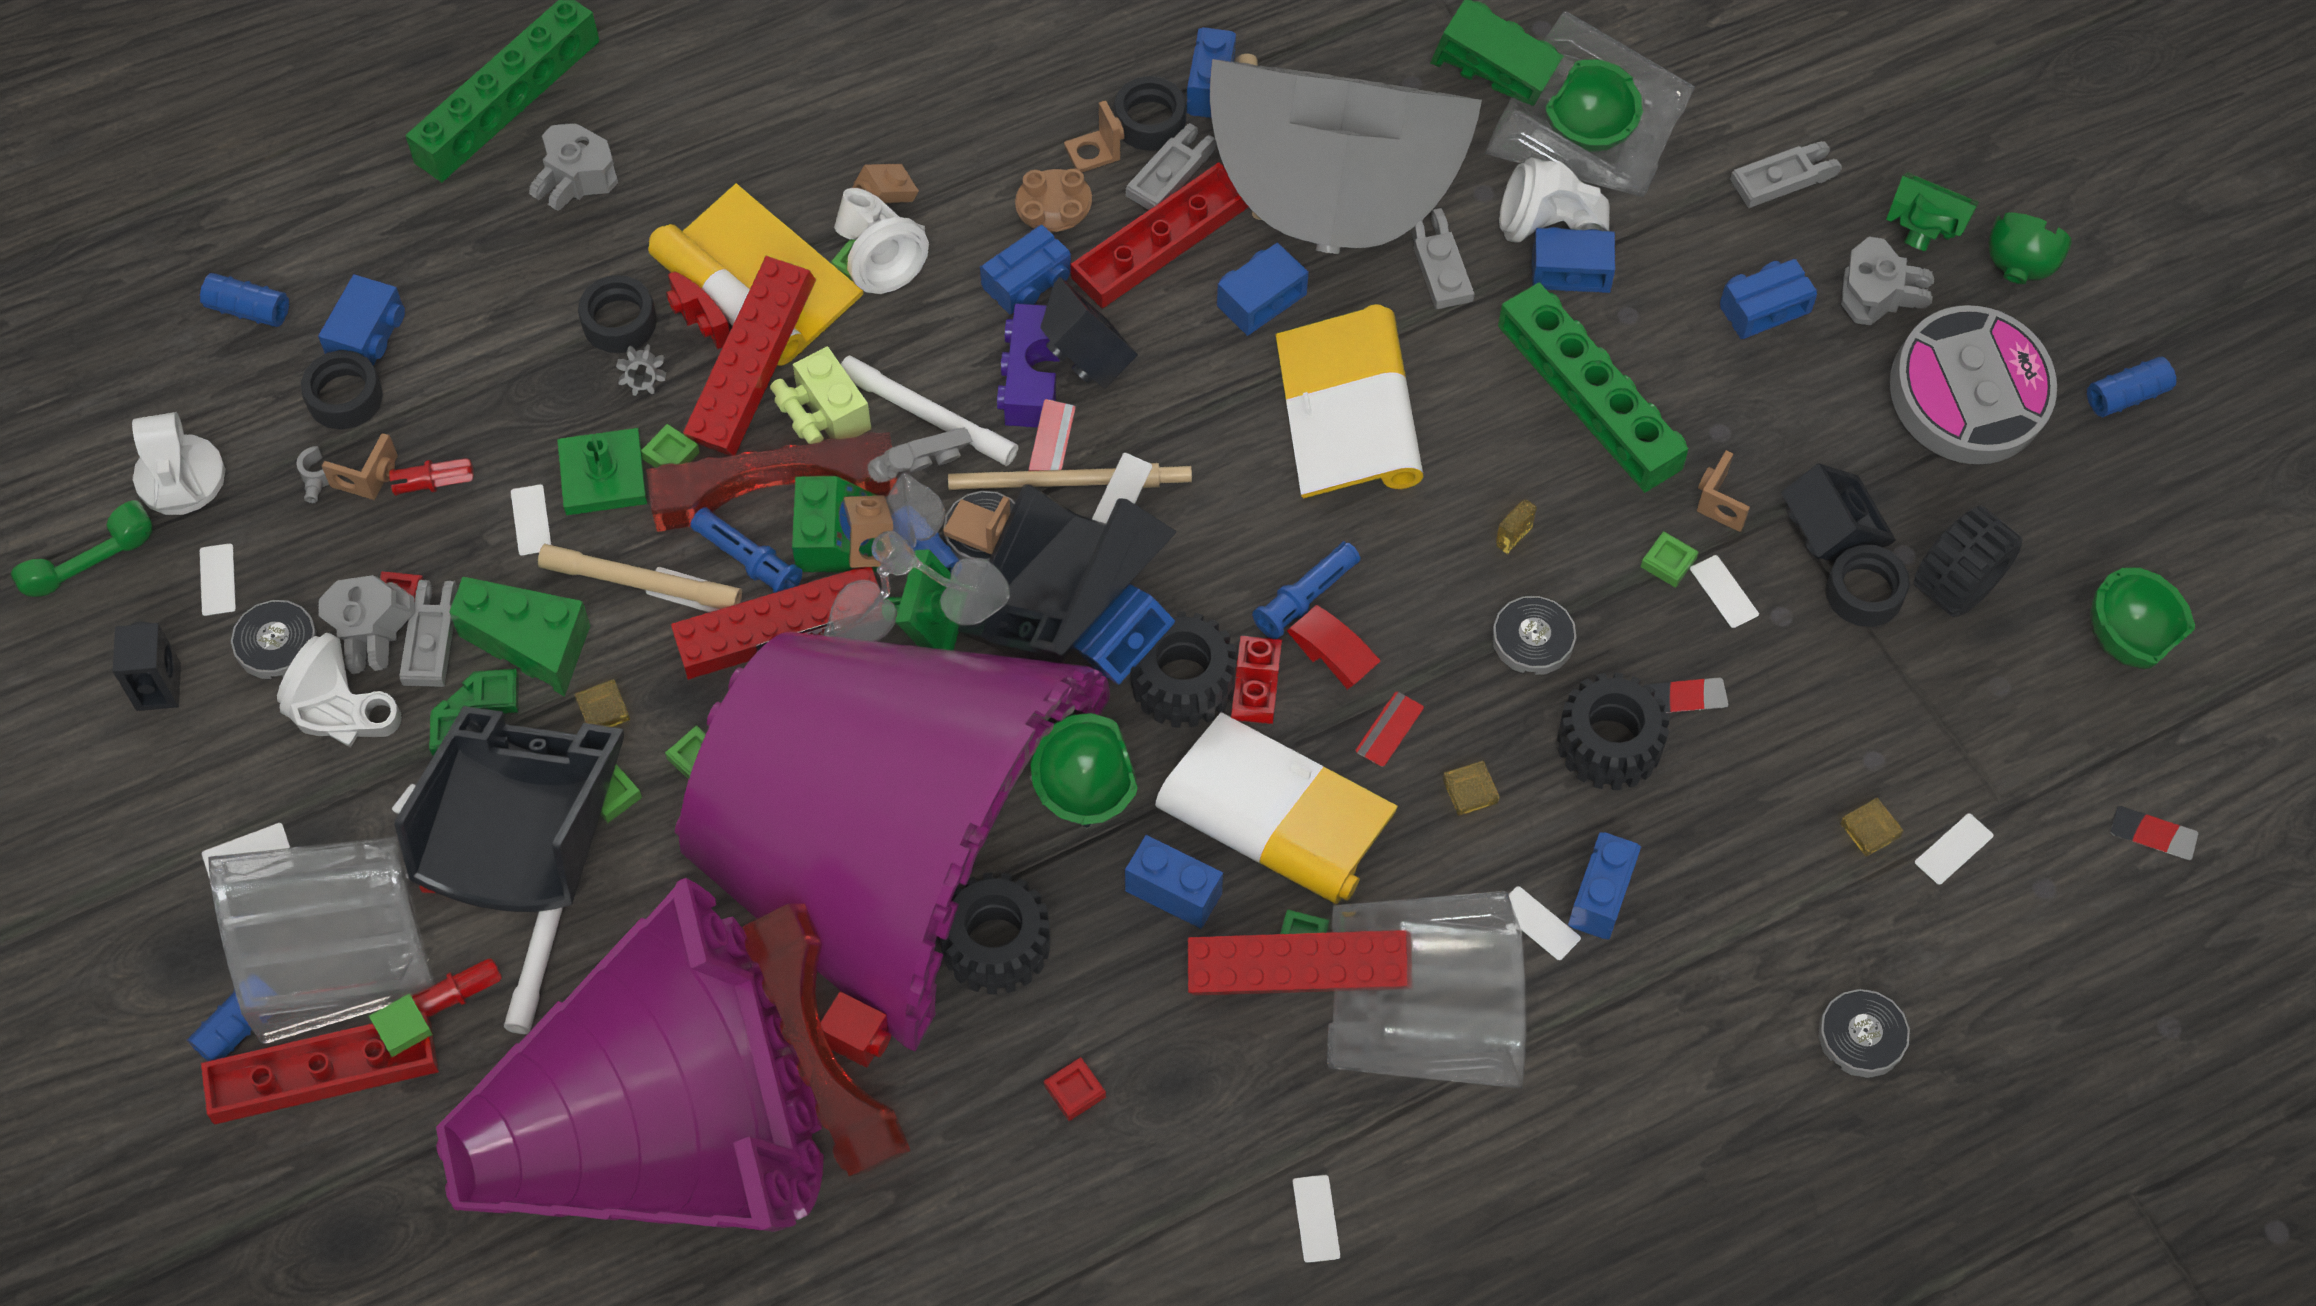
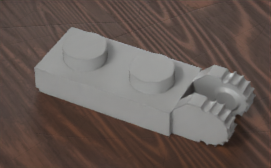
[1126,123,1217,210]
[1730,141,1842,208]
[1410,208,1474,309]
[867,427,973,483]
[400,580,457,687]

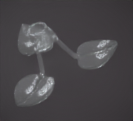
[823,473,1010,642]

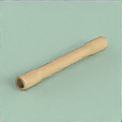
[538,544,742,609]

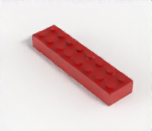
[1071,162,1249,309]
[683,256,816,457]
[671,567,885,680]
[1188,930,1412,995]
[201,1011,439,1125]

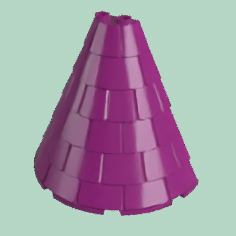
[436,878,824,1232]

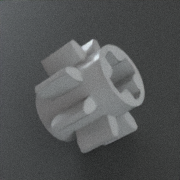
[616,344,666,396]

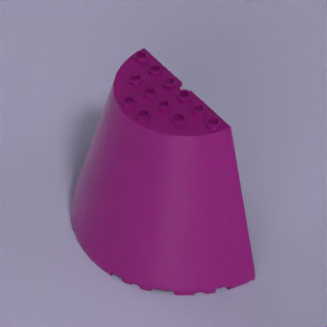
[674,632,1110,1052]

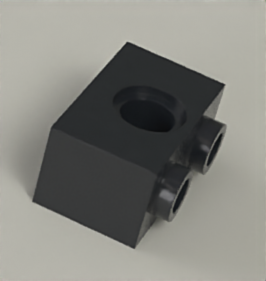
[113,621,181,711]

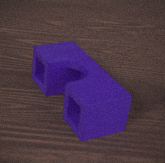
[997,304,1060,428]

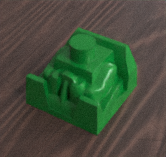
[1886,172,1980,251]

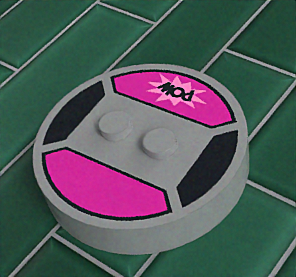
[1890,305,2057,464]

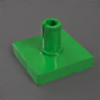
[557,428,647,515]
[883,549,969,651]

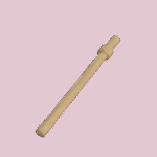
[948,463,1192,490]

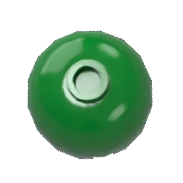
[1988,212,2072,285]

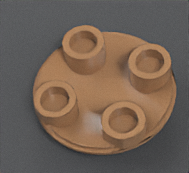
[1015,169,1092,232]

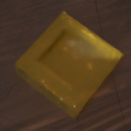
[1496,499,1537,554]
[574,679,630,727]
[1443,760,1500,816]
[1840,797,1904,857]

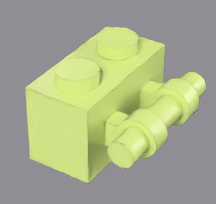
[770,346,871,447]

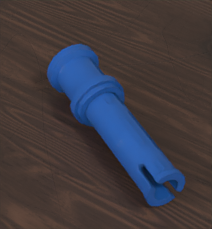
[690,507,803,593]
[1252,541,1360,639]

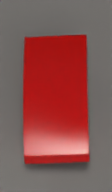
[666,272,730,350]
[1287,605,1380,690]
[1231,636,1282,724]

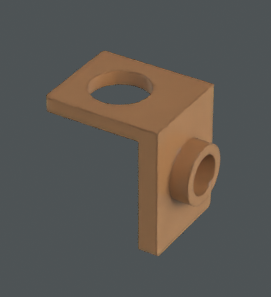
[1064,100,1124,172]
[322,433,398,500]
[1697,450,1750,532]
[844,496,893,568]
[943,496,1010,555]

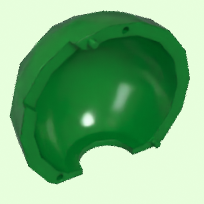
[1545,59,1644,152]
[2090,568,2195,670]
[1031,713,1138,825]

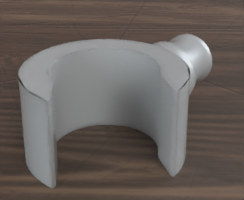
[296,446,333,503]

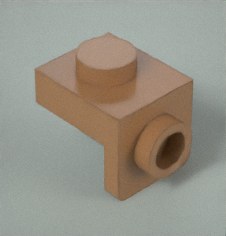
[852,164,919,203]

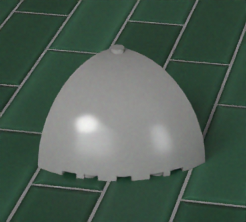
[1210,59,1482,254]

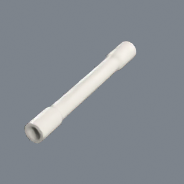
[841,355,1018,466]
[504,908,563,1035]

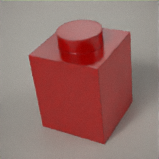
[817,991,891,1068]

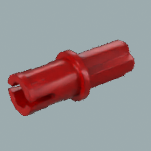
[389,458,474,496]
[411,959,502,1017]

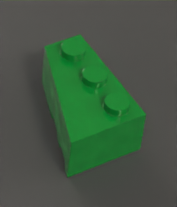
[1430,0,1564,106]
[449,577,590,697]

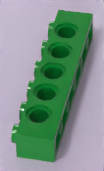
[405,0,600,183]
[1498,282,1689,493]

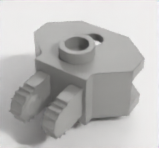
[529,123,618,211]
[1841,237,1934,325]
[319,575,414,674]

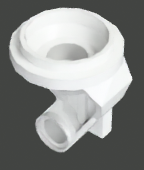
[1499,157,1610,243]
[834,188,929,294]
[132,412,226,515]
[277,633,402,748]

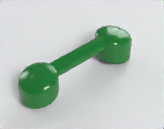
[11,500,153,597]

